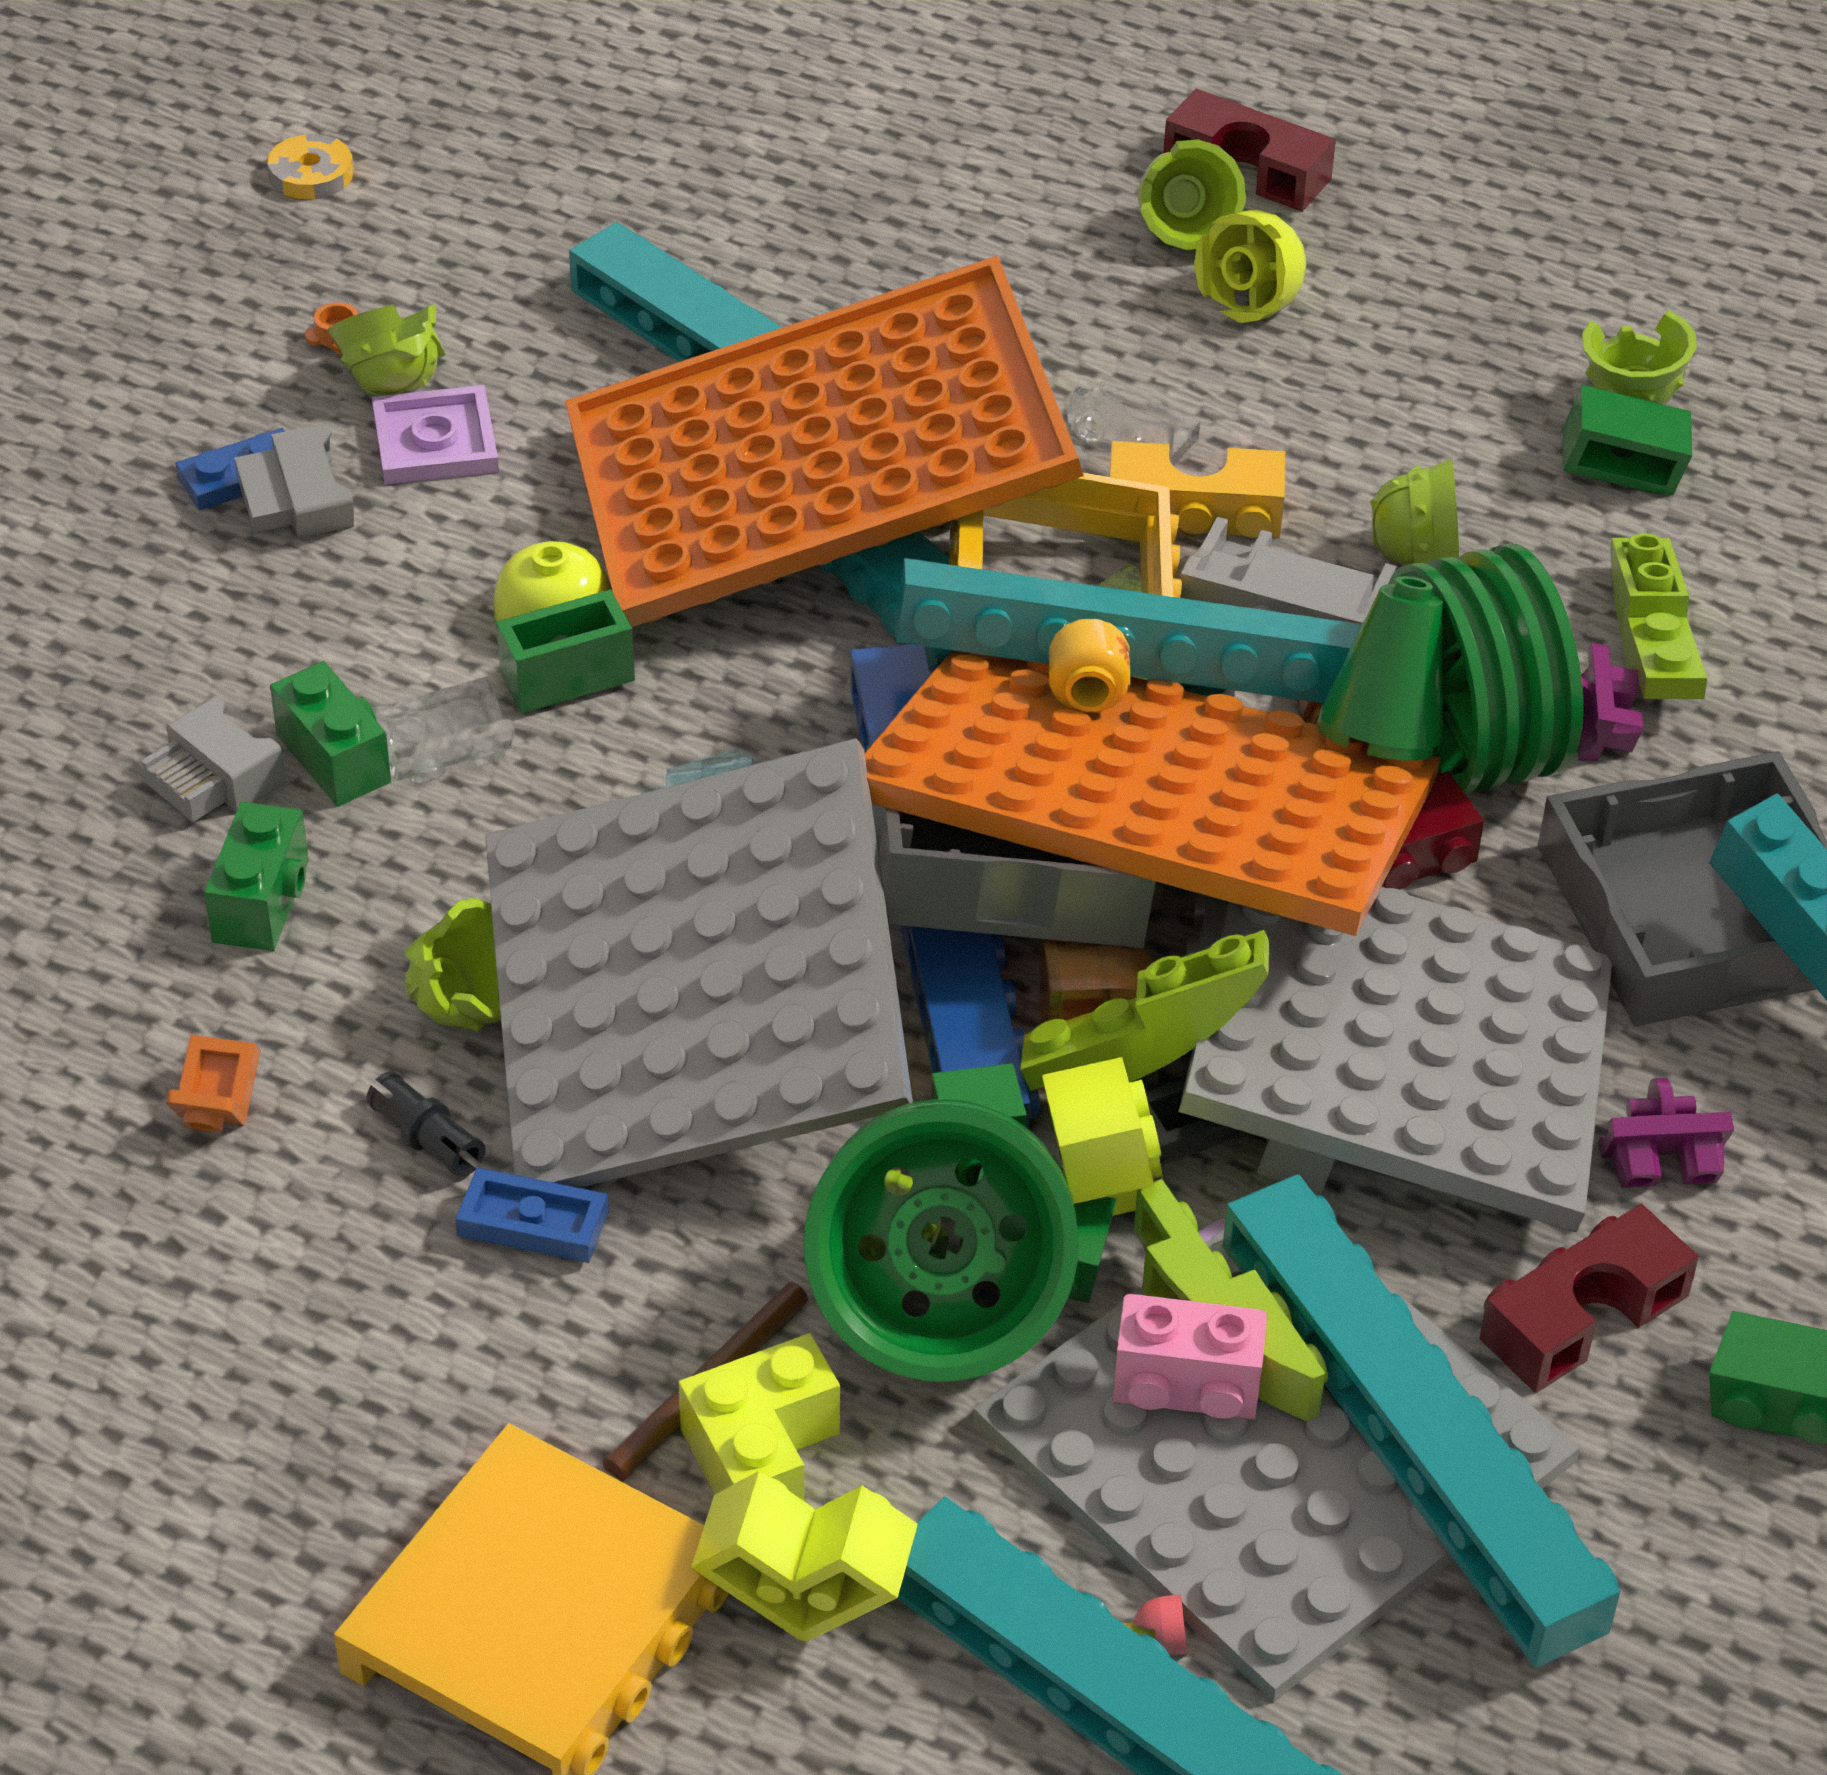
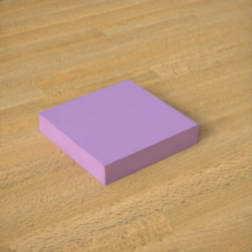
[372,385,499,485]

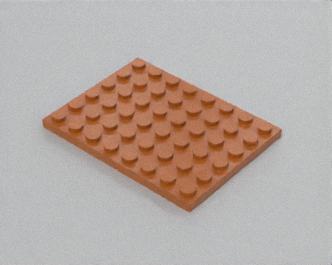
[565,255,1084,627]
[865,650,1441,936]

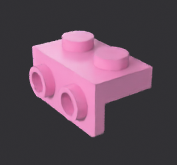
[1112,1294,1267,1420]

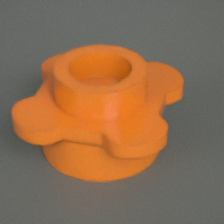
[305,302,358,354]

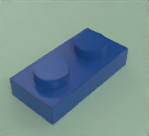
[175,428,285,511]
[455,1167,609,1263]

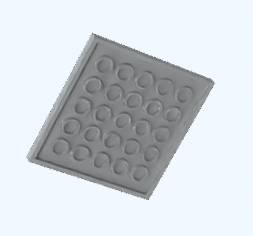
[485,738,913,1188]
[1179,887,1612,1233]
[972,1230,1580,1703]

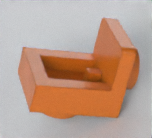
[166,1034,261,1133]

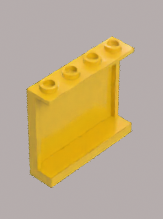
[334,1423,729,1775]

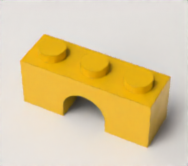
[1109,441,1285,538]

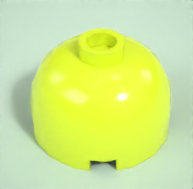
[1194,210,1307,323]
[493,541,611,622]

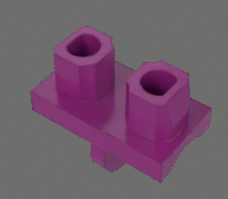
[1577,643,1643,762]
[1598,1078,1734,1188]

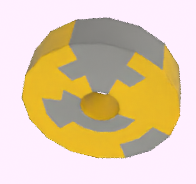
[267,134,354,199]

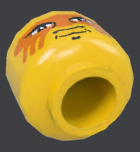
[1049,619,1130,713]

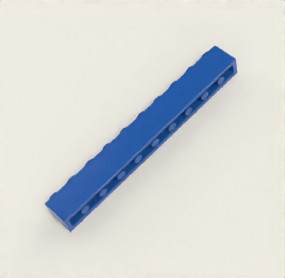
[850,644,1040,1129]

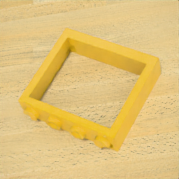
[949,473,1182,598]

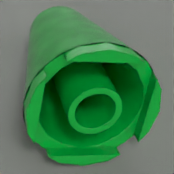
[1317,576,1443,761]

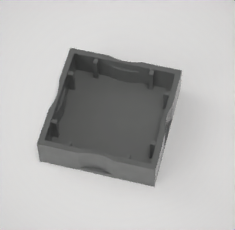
[872,733,1156,948]
[1538,751,1827,1027]

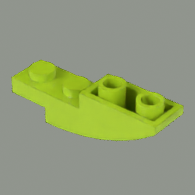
[1610,533,1708,699]
[1020,930,1269,1091]
[1133,1179,1328,1421]

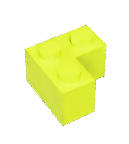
[1042,1057,1163,1216]
[678,1333,840,1501]
[691,1471,918,1642]

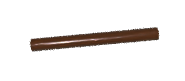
[603,1282,808,1482]

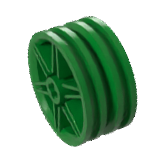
[1388,543,1583,795]
[804,1099,1079,1382]

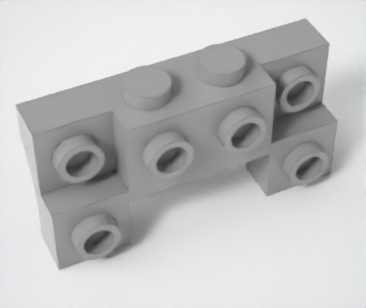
[1180,517,1397,624]

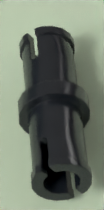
[366,1071,486,1178]

